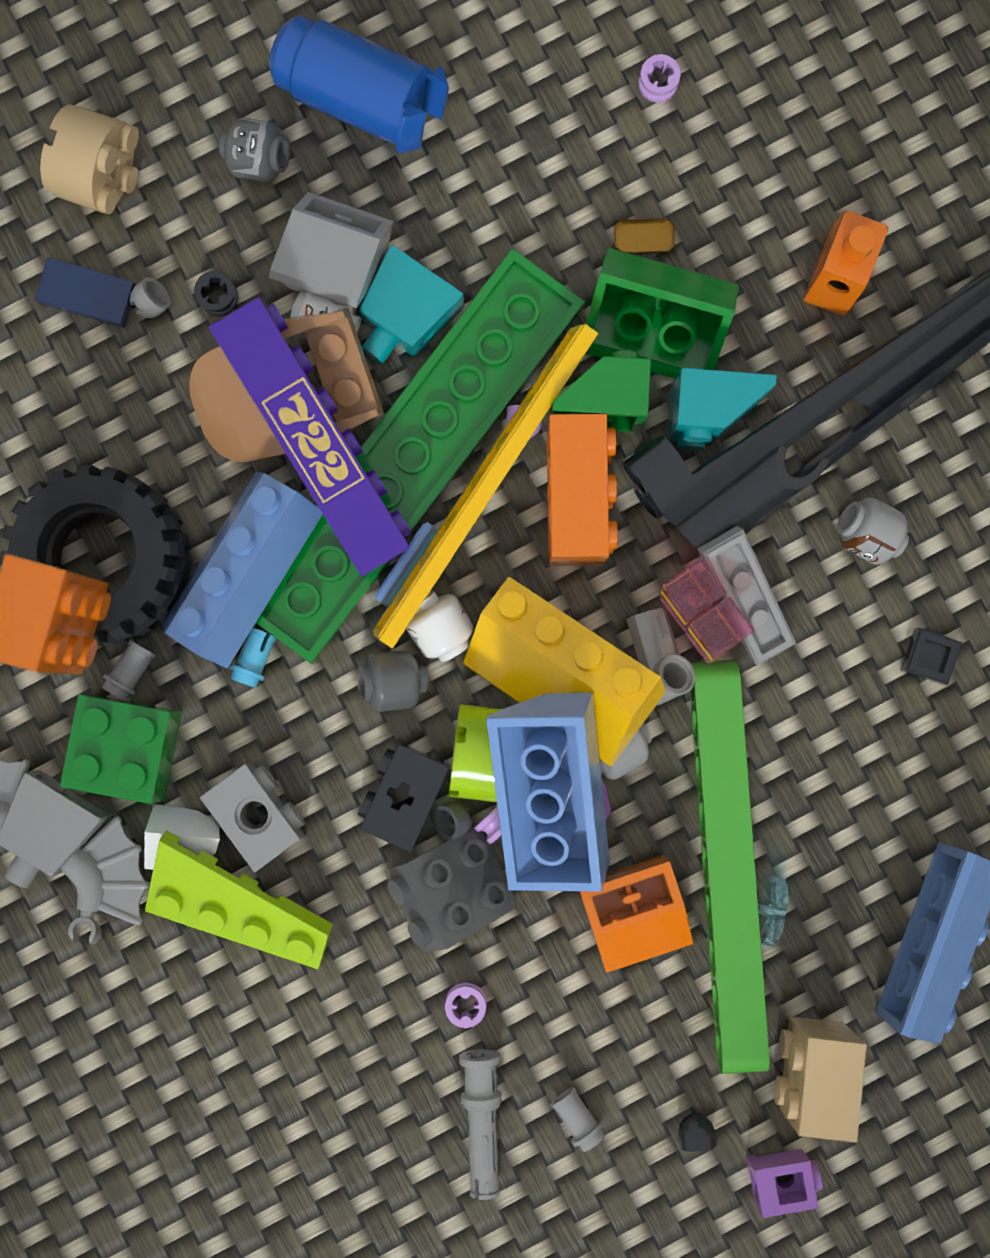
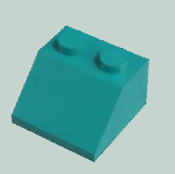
[667,368,777,451]

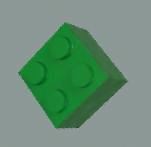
[60,695,182,804]

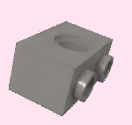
[200,762,306,873]

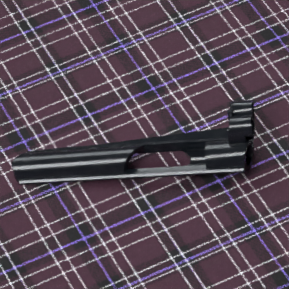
[622,268,990,549]

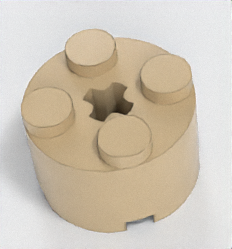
[40,104,139,215]

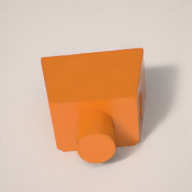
[803,210,889,317]

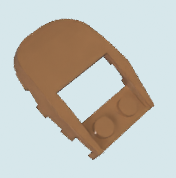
[189,308,384,462]

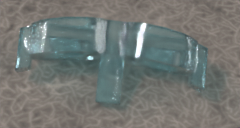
[758,875,789,947]

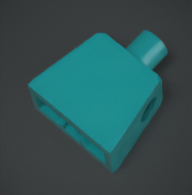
[360,245,464,364]

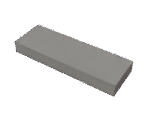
[697,526,796,666]

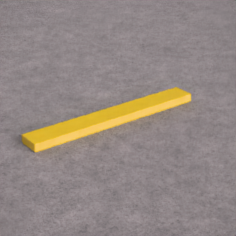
[372,324,598,648]

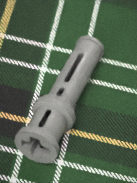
[459,1049,502,1200]

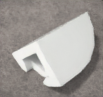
[144,804,220,870]

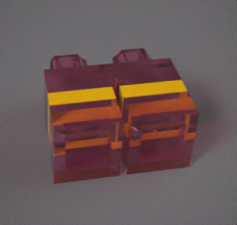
[660,558,755,665]

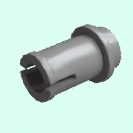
[102,640,156,701]
[550,1087,605,1152]

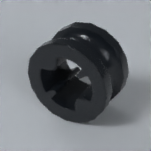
[194,271,239,317]

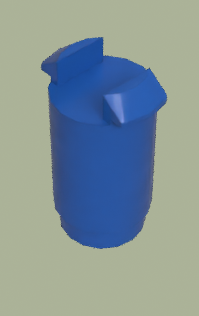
[269,15,449,154]

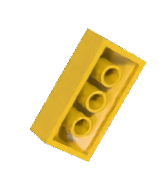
[463,577,666,767]

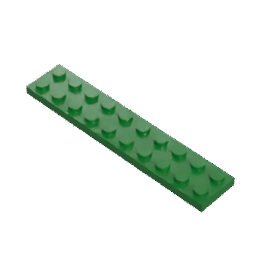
[256,248,585,664]

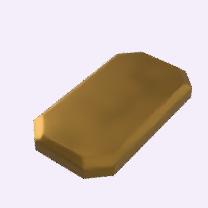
[614,218,675,254]

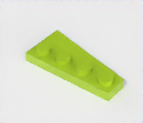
[145,830,333,969]

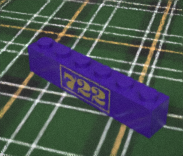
[208,297,412,577]

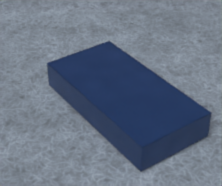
[34,257,136,328]

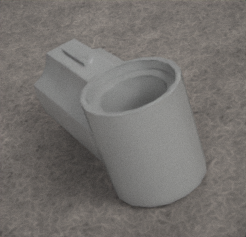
[626,608,695,705]

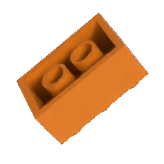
[547,414,617,566]
[0,554,111,675]

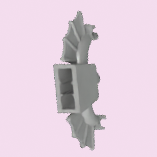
[0,759,150,945]

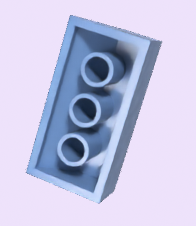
[161,472,323,668]
[486,693,610,892]
[875,842,990,1044]

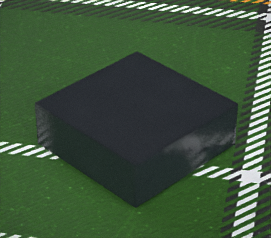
[900,627,962,685]

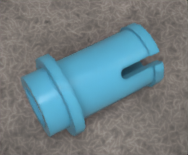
[229,628,277,688]

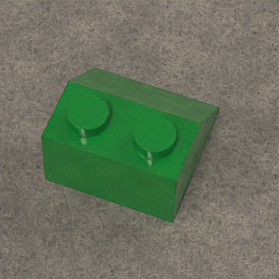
[551,351,651,433]

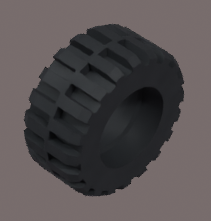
[0,465,191,645]

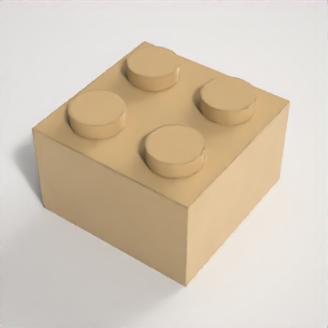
[774,1016,867,1143]

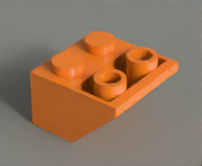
[579,855,693,973]

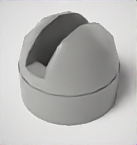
[130,277,171,318]

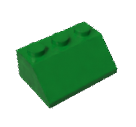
[586,248,739,379]

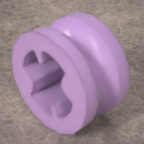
[638,54,681,103]
[474,804,501,844]
[445,982,487,1028]

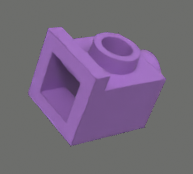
[746,1149,823,1218]

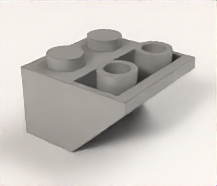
[269,192,394,308]

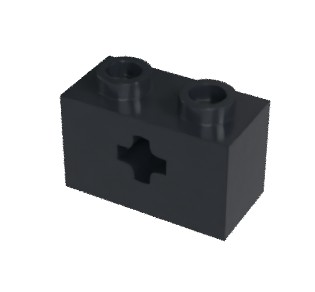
[358,743,451,853]

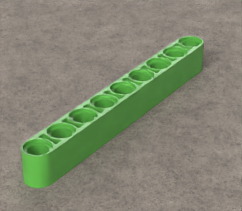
[690,659,770,1074]

